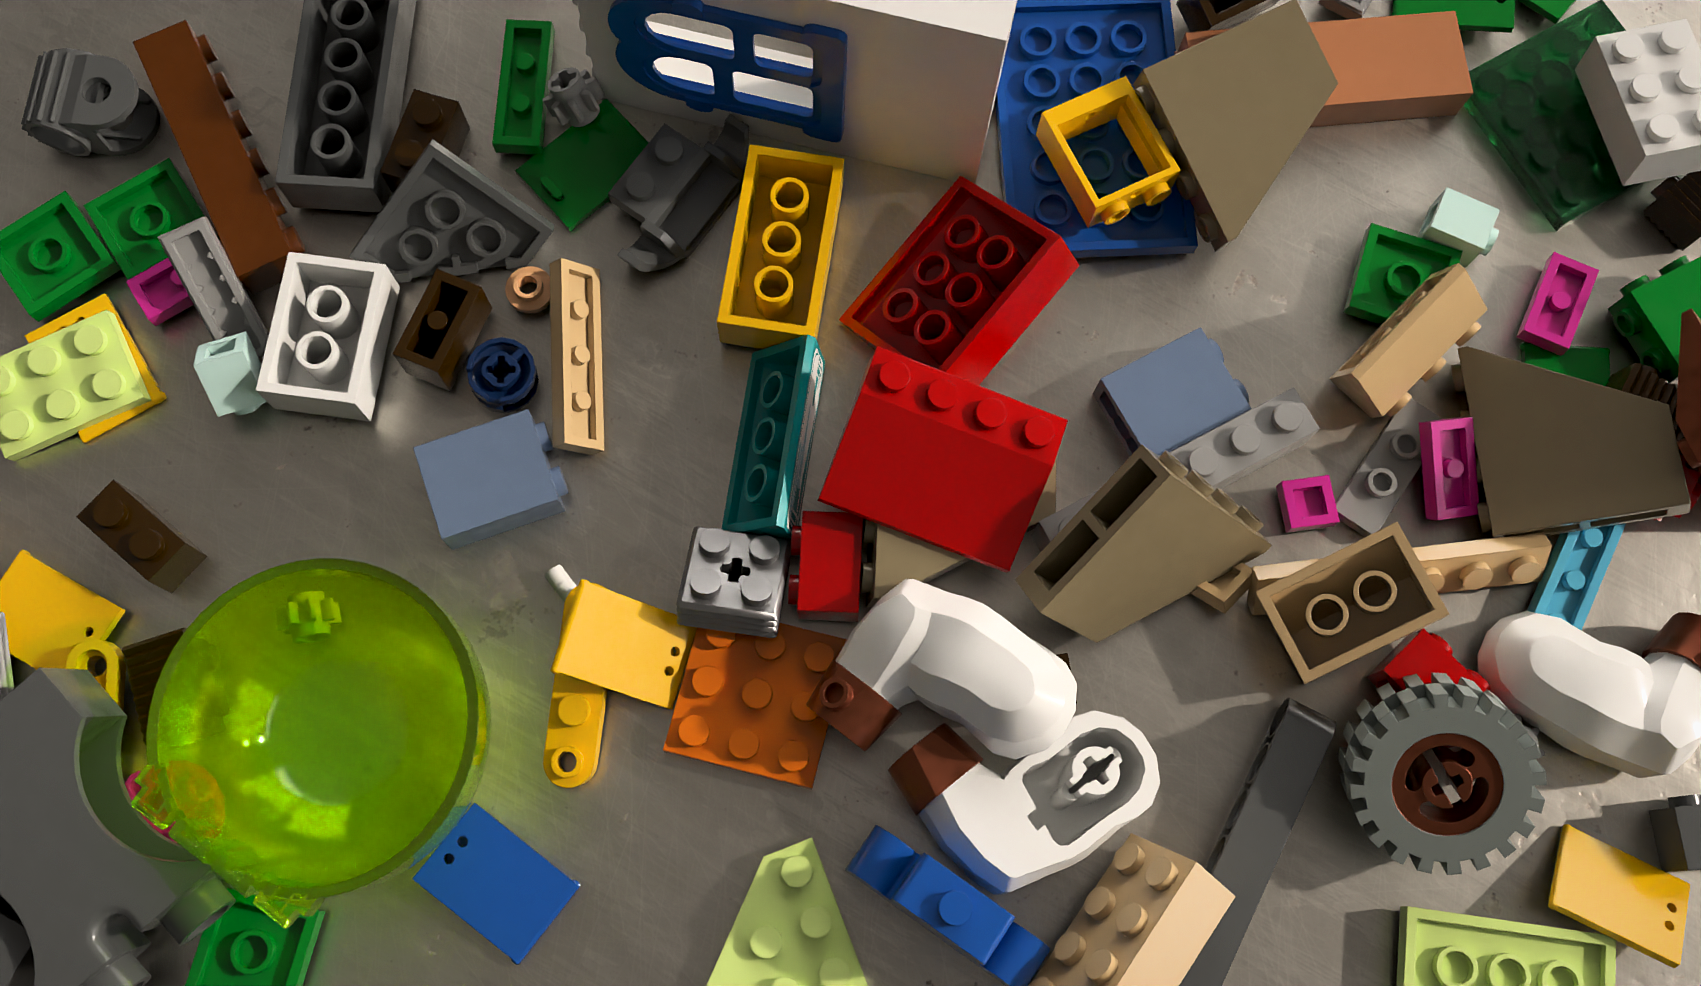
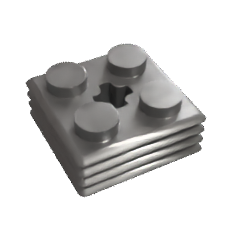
[676,526,791,638]

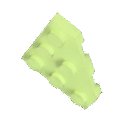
[706,838,868,986]

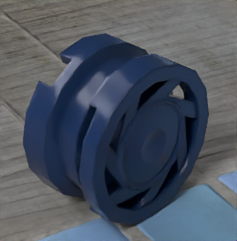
[466,337,539,414]

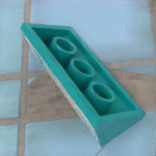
[721,334,825,540]

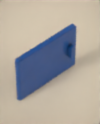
[412,803,580,965]

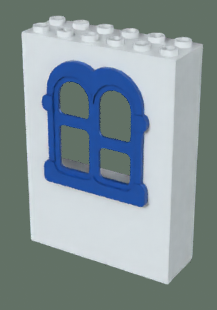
[572,0,1018,184]

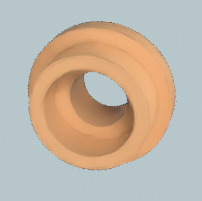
[505,266,550,313]

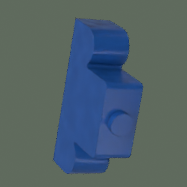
[845,825,1051,986]

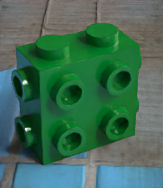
[1608,255,1701,383]

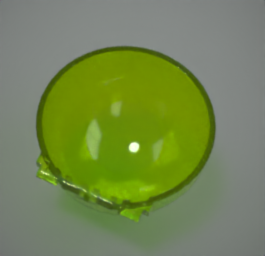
[131,558,492,929]

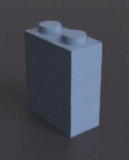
[1093,327,1252,456]
[413,409,569,550]

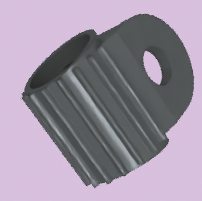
[21,48,160,156]

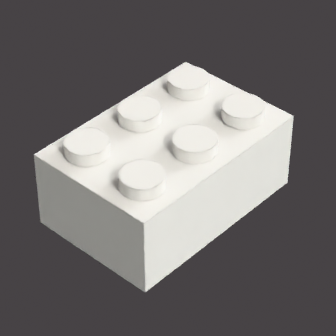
[1575,19,1701,186]
[256,252,400,422]

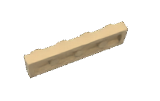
[549,258,604,455]

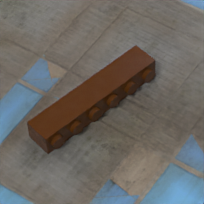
[133,20,306,295]

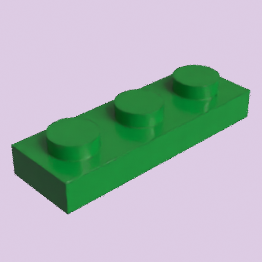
[492,19,555,155]

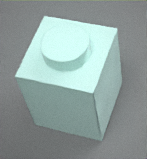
[1418,187,1500,268]
[193,331,267,417]

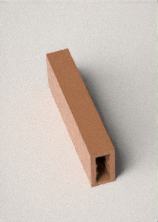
[1174,11,1473,127]

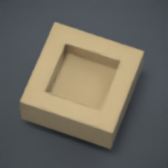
[1191,563,1252,614]

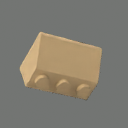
[1329,263,1488,418]
[1256,522,1449,685]

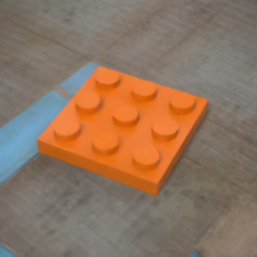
[663,623,847,790]

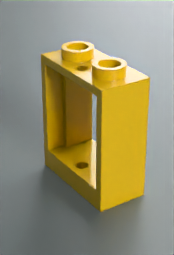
[1036,76,1180,228]

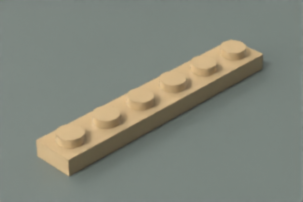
[1247,532,1552,616]

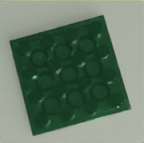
[1464,0,1643,231]

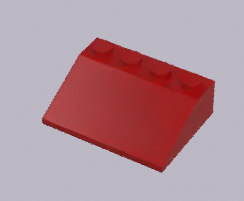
[839,175,1080,385]
[817,346,1068,573]

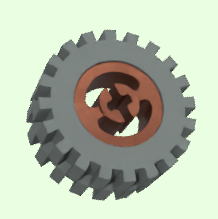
[1338,672,1547,875]

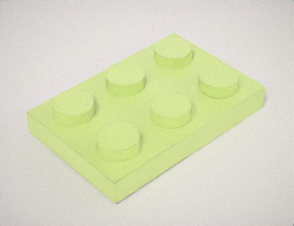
[0,310,151,461]

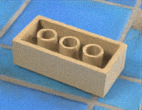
[1028,833,1236,986]

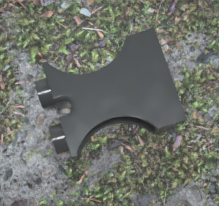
[0,667,249,986]

